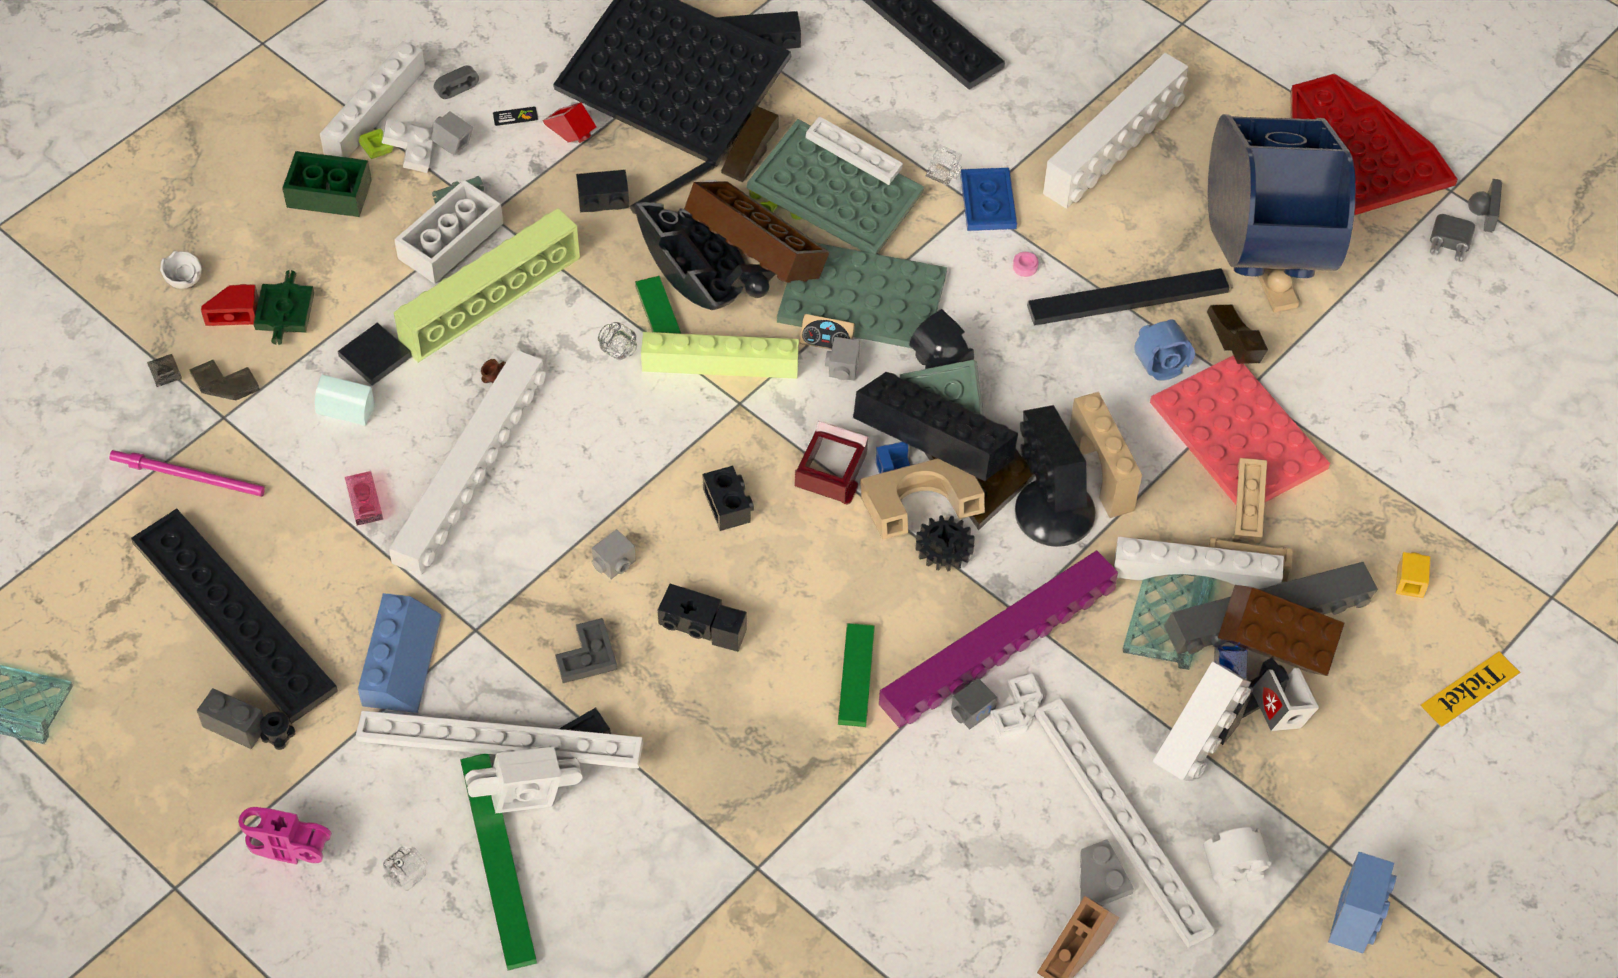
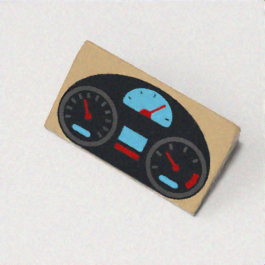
[799,314,855,350]

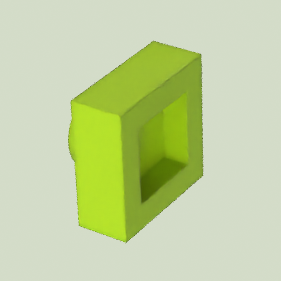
[358,128,393,159]

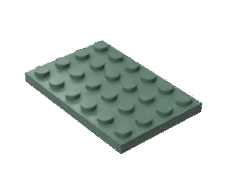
[747,119,924,255]
[777,243,947,348]

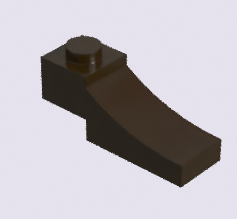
[1207,304,1268,364]

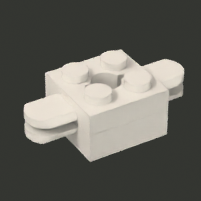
[465,746,582,814]

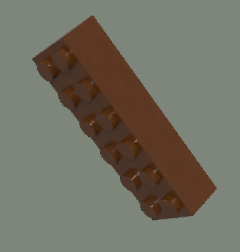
[684,181,830,283]

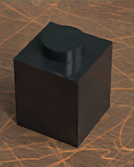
[711,605,747,652]

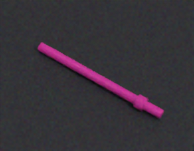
[109,450,265,497]

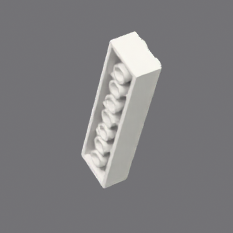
[1043,53,1189,209]

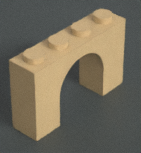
[1069,392,1142,518]
[860,459,985,540]

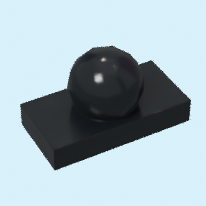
[725,264,776,298]

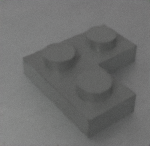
[555,618,617,683]

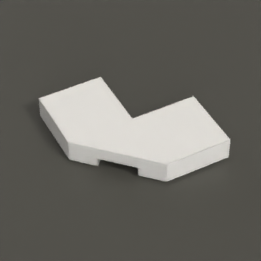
[990,673,1043,739]

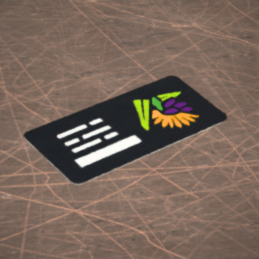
[493,106,538,126]

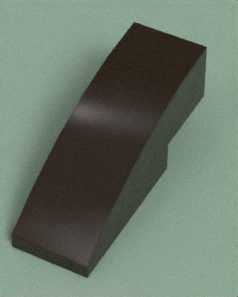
[721,106,779,182]

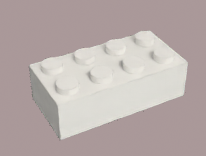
[394,180,503,283]
[1153,661,1251,781]

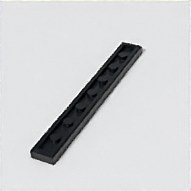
[1027,268,1229,326]

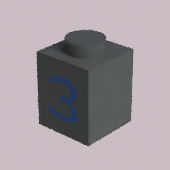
[951,678,997,730]

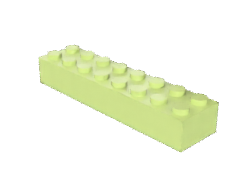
[394,208,580,363]

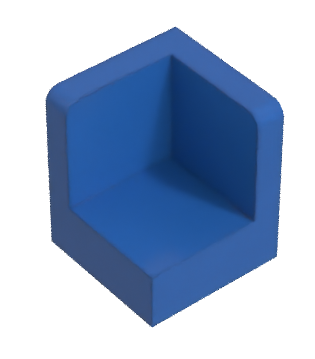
[875,442,910,474]

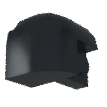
[909,309,974,369]

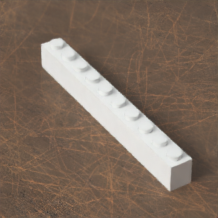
[389,349,546,575]

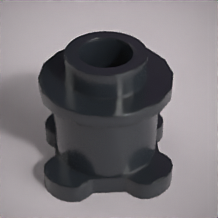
[260,712,295,750]

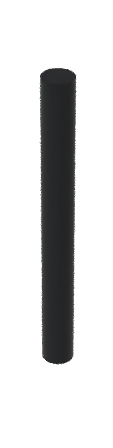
[630,161,714,214]

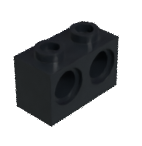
[702,465,754,531]

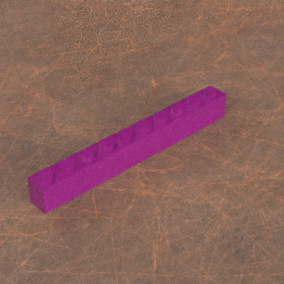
[879,550,1118,728]

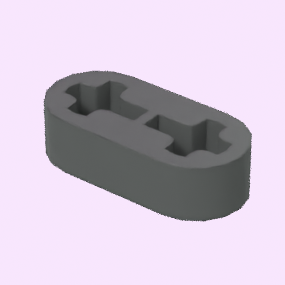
[433,65,479,99]

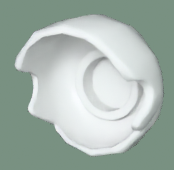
[160,251,202,289]

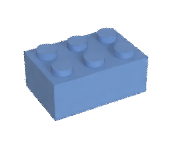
[1328,852,1397,954]

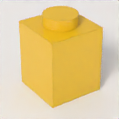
[1396,552,1431,598]

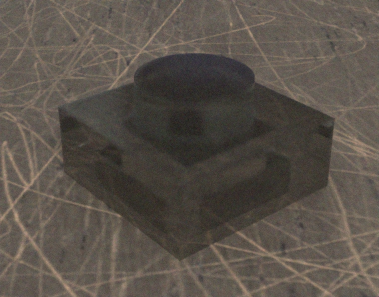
[147,354,182,387]

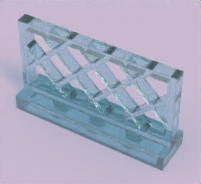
[1123,574,1214,670]
[0,665,73,744]

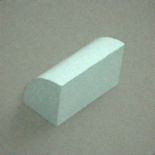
[315,374,375,426]

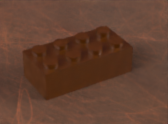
[1218,585,1345,676]

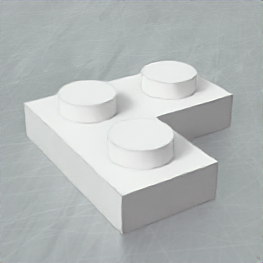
[382,119,433,173]

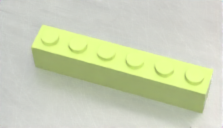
[641,332,799,379]

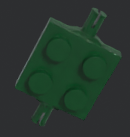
[253,270,314,345]

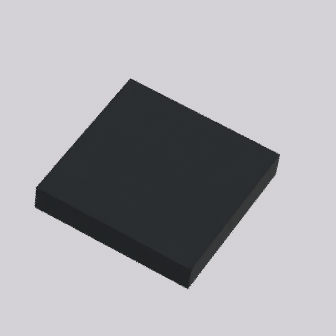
[338,322,412,386]

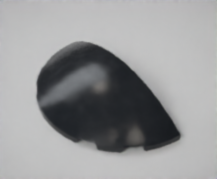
[634,202,745,310]

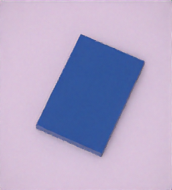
[960,167,1017,231]

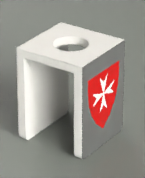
[1252,668,1319,731]

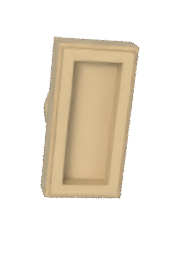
[1258,268,1299,312]

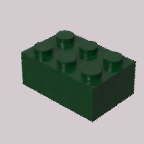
[282,151,372,217]

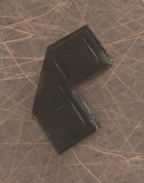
[189,360,260,401]

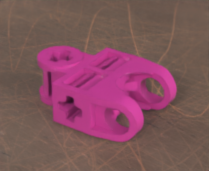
[238,807,332,865]

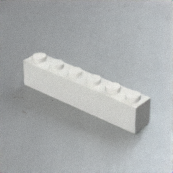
[320,41,426,158]

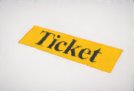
[1420,651,1521,727]

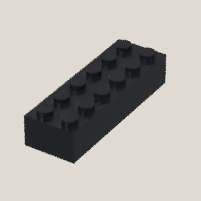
[853,372,1018,481]

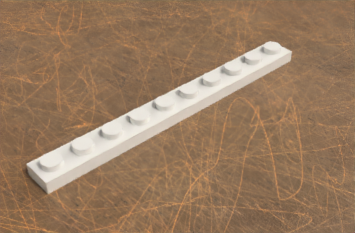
[1035,698,1215,948]
[355,711,644,768]

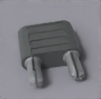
[1430,214,1475,262]

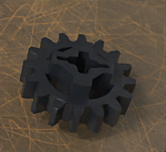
[915,515,975,571]

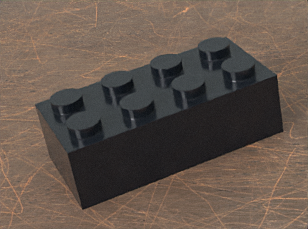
[1020,405,1087,512]

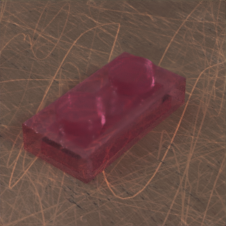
[345,471,383,526]

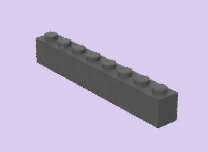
[1164,562,1378,654]

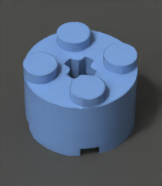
[1134,319,1195,381]

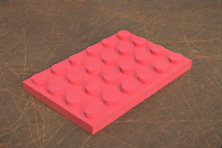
[1150,355,1330,505]

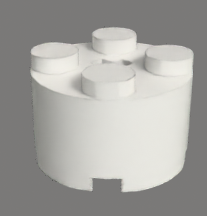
[1203,827,1271,888]

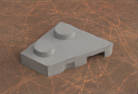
[1080,839,1134,906]

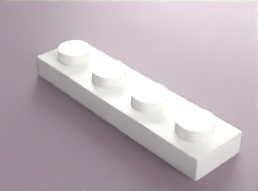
[805,116,903,185]

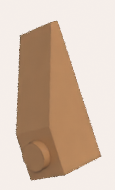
[1037,896,1120,978]

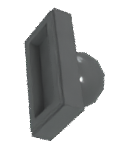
[1468,179,1502,233]

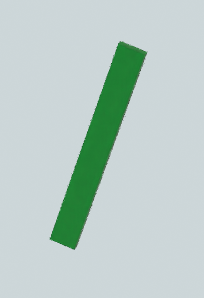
[460,754,537,971]

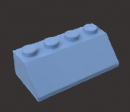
[358,593,441,713]

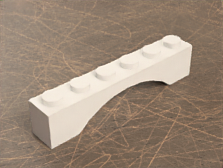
[1114,537,1284,589]

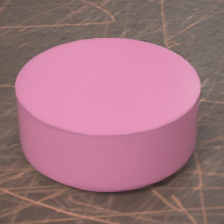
[1013,252,1039,277]

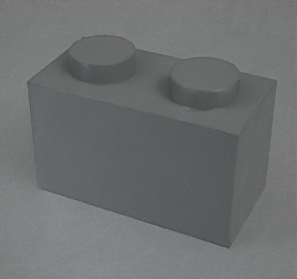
[197,688,263,749]

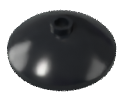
[1015,480,1096,547]

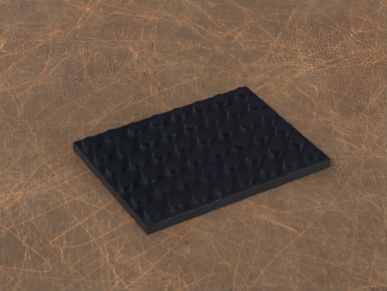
[553,0,792,167]

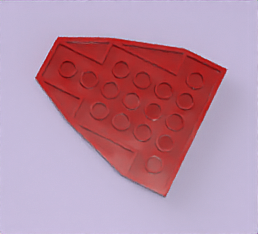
[1290,73,1458,215]

